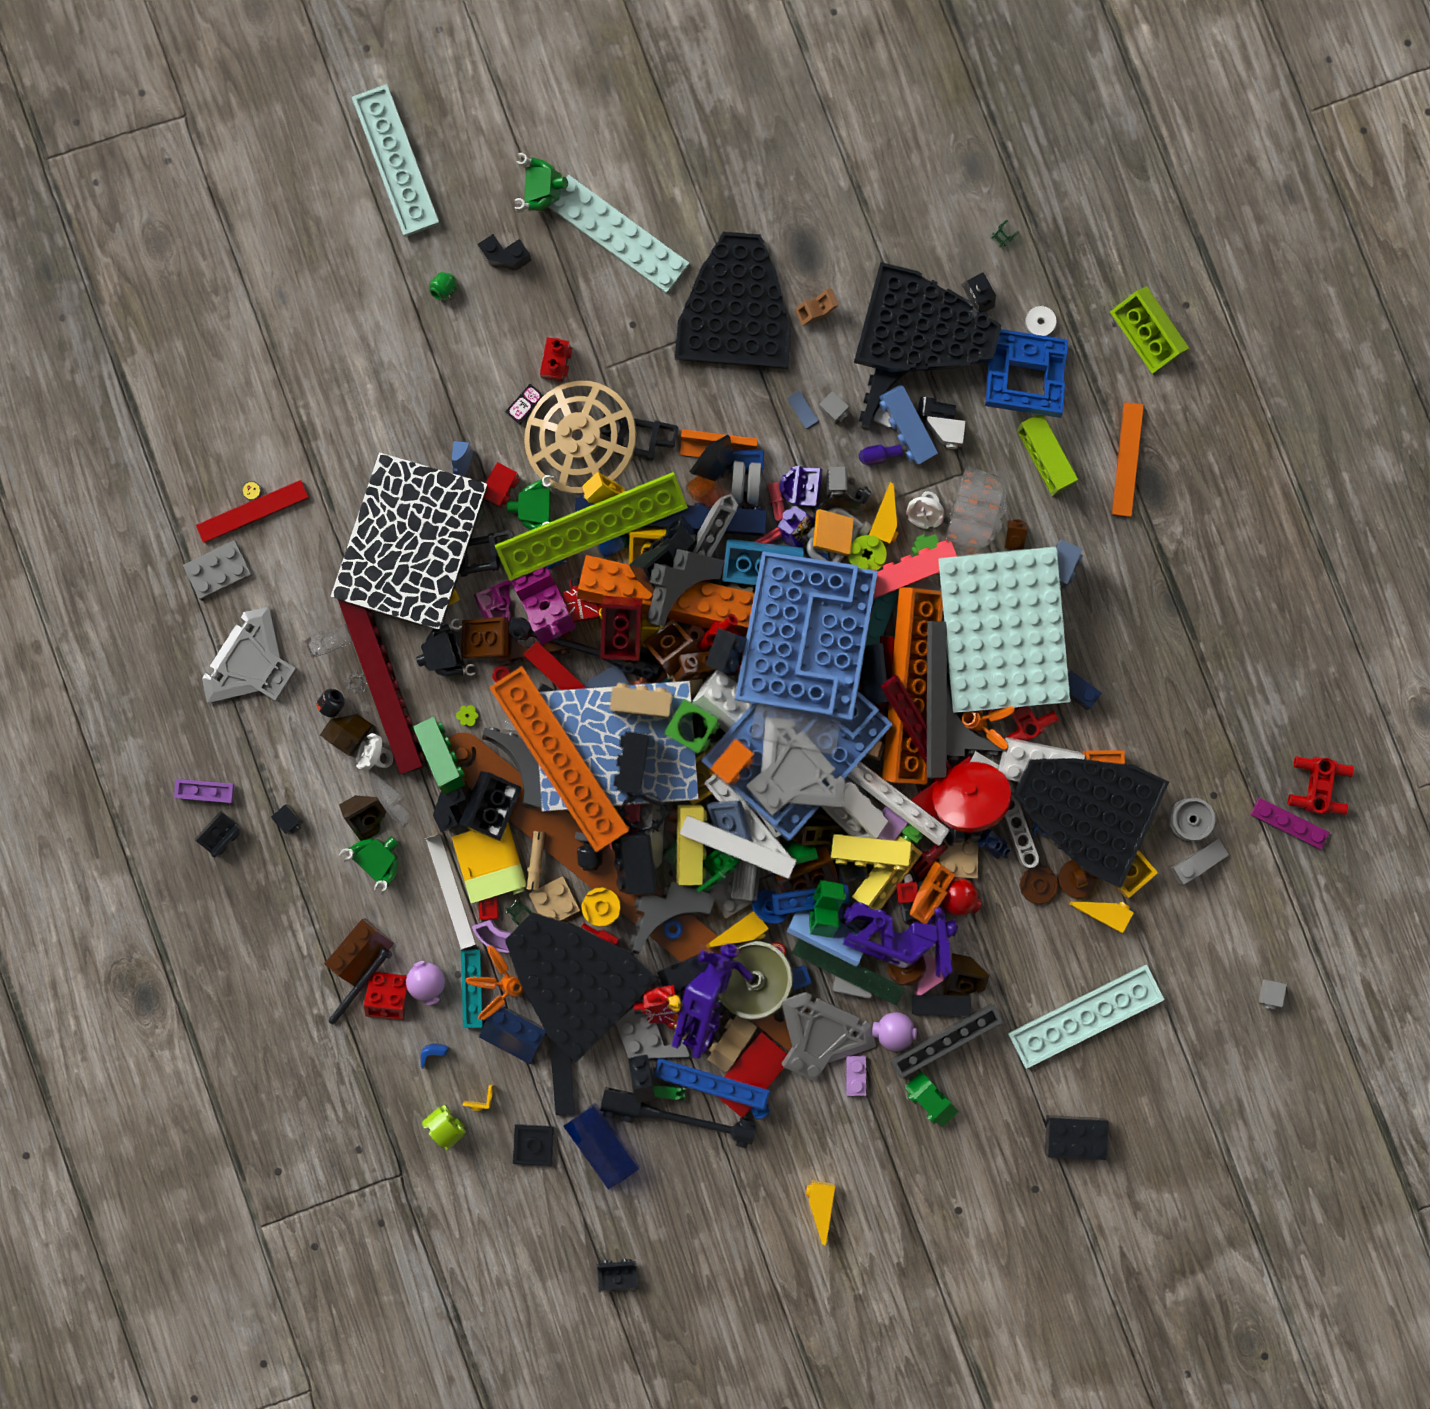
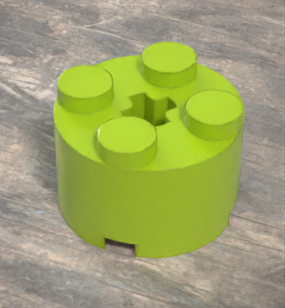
[847,535,887,571]
[422,1104,466,1151]

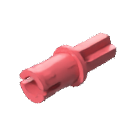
[767,482,784,521]

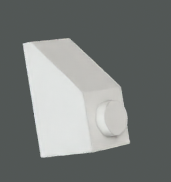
[925,416,965,449]

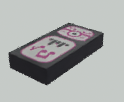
[505,384,544,425]

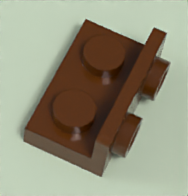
[674,651,717,682]

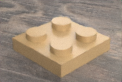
[938,838,978,879]
[528,876,580,921]

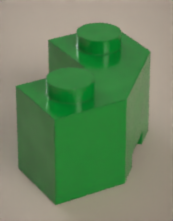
[809,880,846,938]
[904,1072,959,1128]

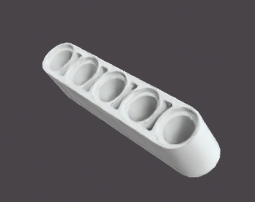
[1003,779,1039,868]

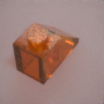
[686,476,716,503]

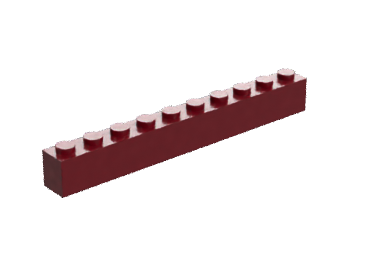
[338,600,426,775]

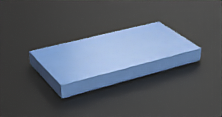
[787,909,863,967]

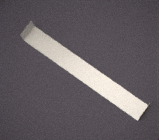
[424,834,475,950]

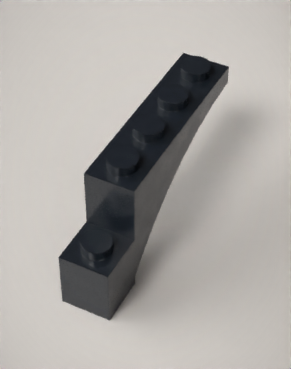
[859,368,909,430]

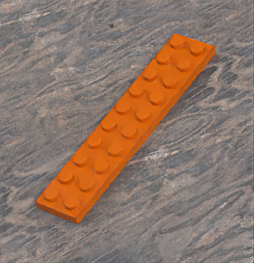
[489,666,629,852]

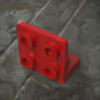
[364,972,407,1021]

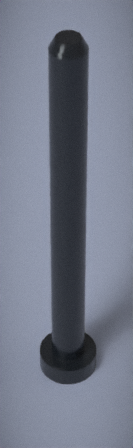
[328,947,393,1025]

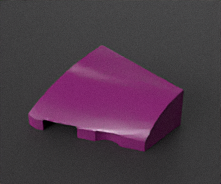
[473,580,511,621]

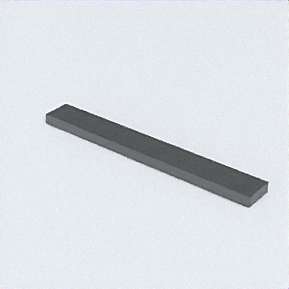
[927,621,947,777]

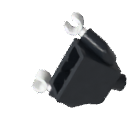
[416,618,475,678]

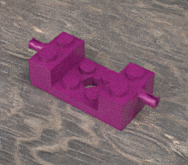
[511,566,576,645]

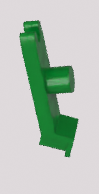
[654,1086,686,1100]

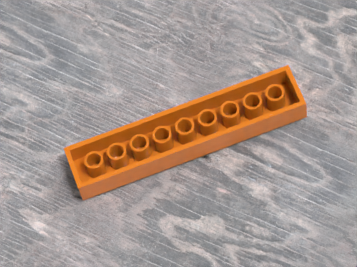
[576,555,755,637]
[882,587,943,784]

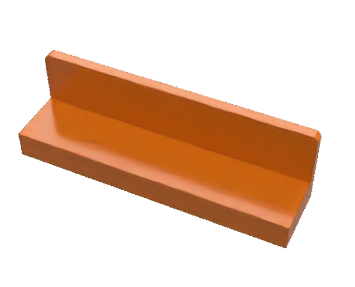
[680,429,758,458]

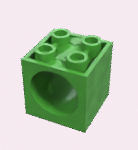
[664,699,720,753]

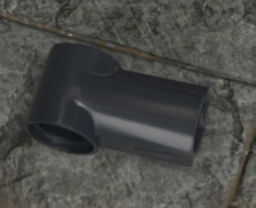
[917,397,956,420]

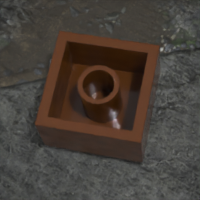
[643,619,700,677]

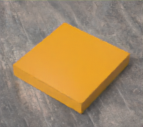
[813,509,854,556]

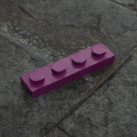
[1250,798,1329,849]

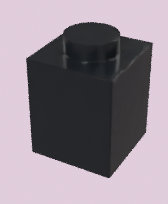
[271,804,303,835]

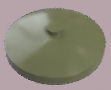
[718,941,793,1020]

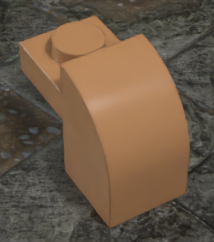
[795,288,839,326]

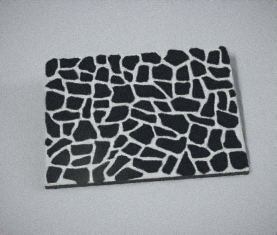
[331,452,488,631]

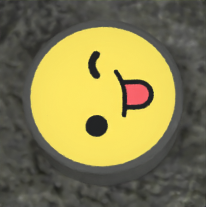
[242,481,262,501]

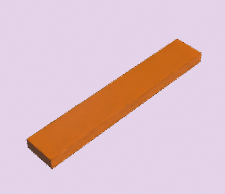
[1111,402,1144,517]

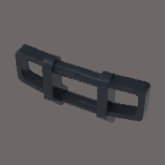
[601,413,678,461]
[460,530,515,577]

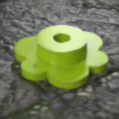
[456,705,478,726]

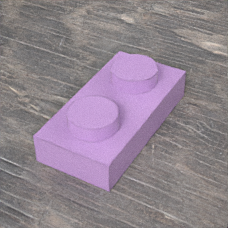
[846,1056,866,1096]

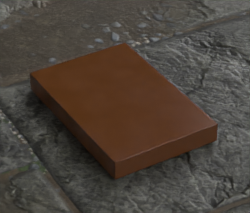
[461,617,508,659]

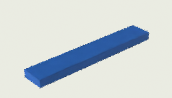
[653,1058,770,1110]

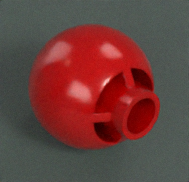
[941,878,982,916]

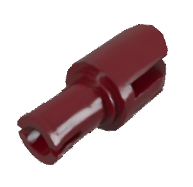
[911,842,949,881]

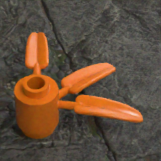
[962,706,1015,750]
[466,946,524,1020]

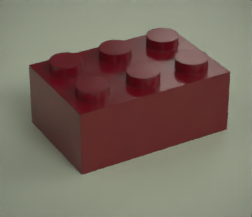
[600,596,643,661]

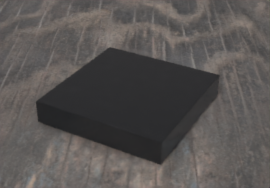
[513,1124,554,1166]

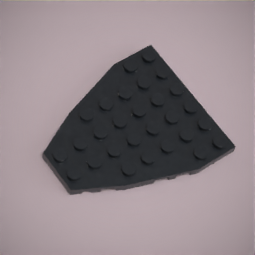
[675,231,791,369]
[854,262,1002,372]
[1013,758,1169,888]
[505,911,658,1063]

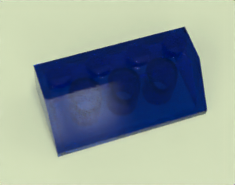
[563,1103,640,1189]

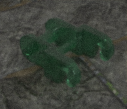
[991,220,1020,248]
[505,899,531,926]

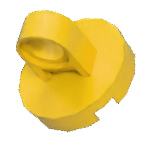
[582,888,621,927]

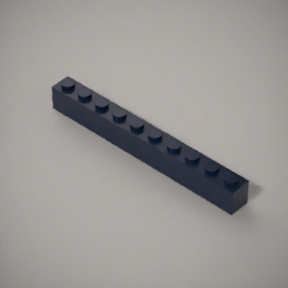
[575,495,767,536]

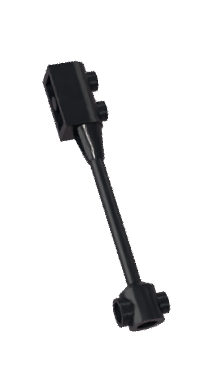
[508,617,660,680]
[600,1087,756,1148]

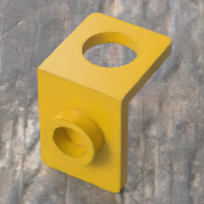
[463,1084,493,1111]

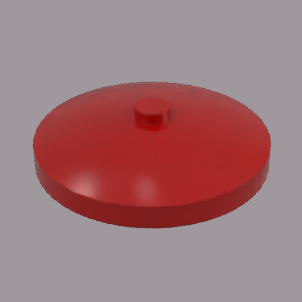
[933,762,1011,832]

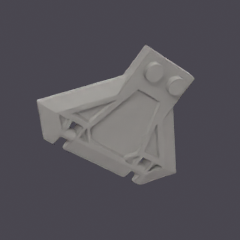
[202,606,297,703]
[746,718,845,816]
[781,992,876,1082]

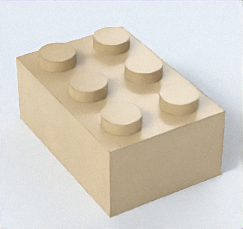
[610,683,672,718]

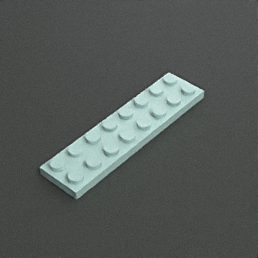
[352,84,439,237]
[548,174,689,294]
[1008,964,1164,1069]

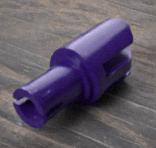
[858,444,903,465]

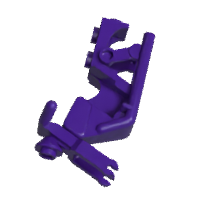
[842,902,958,978]
[672,943,753,1058]

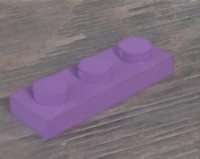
[174,779,235,803]

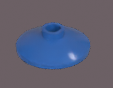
[752,890,788,924]

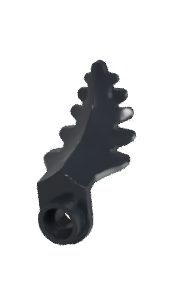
[813,486,871,519]

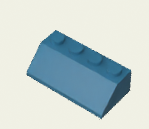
[722,539,804,585]

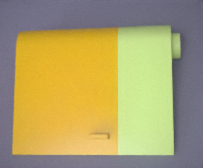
[452,822,527,903]

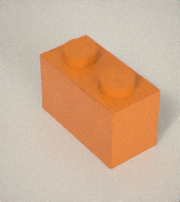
[710,739,754,786]

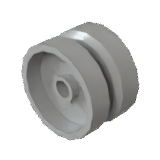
[732,461,762,505]
[1167,798,1215,841]

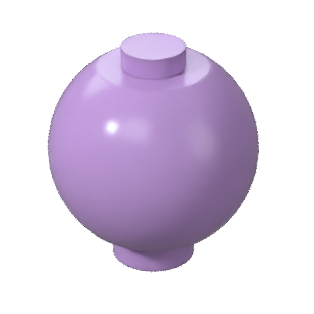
[406,961,445,1005]
[872,1012,917,1051]

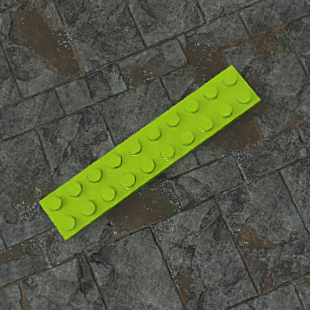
[495,472,688,581]

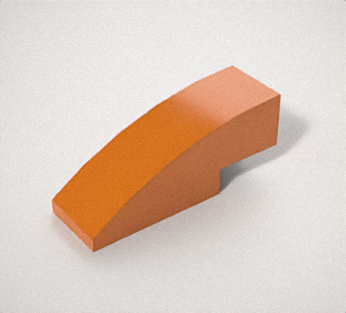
[910,861,955,924]

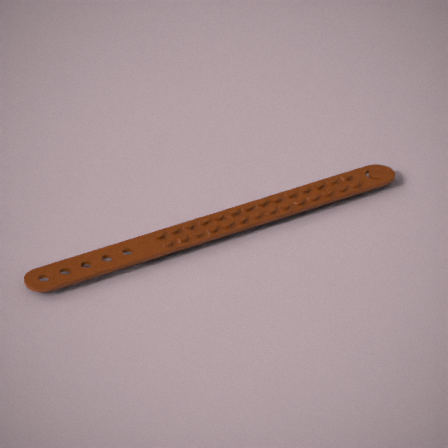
[449,733,808,1051]

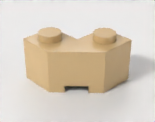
[707,1016,757,1072]

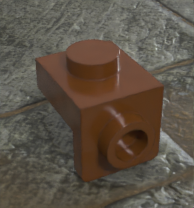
[1004,519,1027,550]

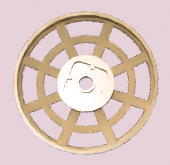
[524,381,637,494]

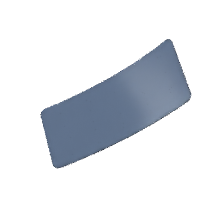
[787,391,818,428]

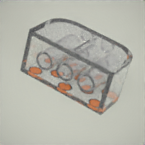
[944,466,1008,553]

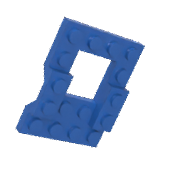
[985,329,1068,418]

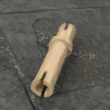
[526,831,546,890]

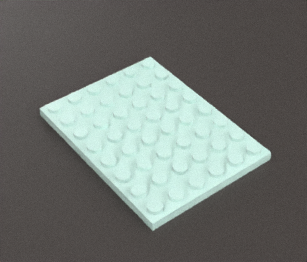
[939,547,1070,713]

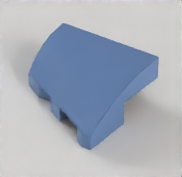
[452,441,473,477]

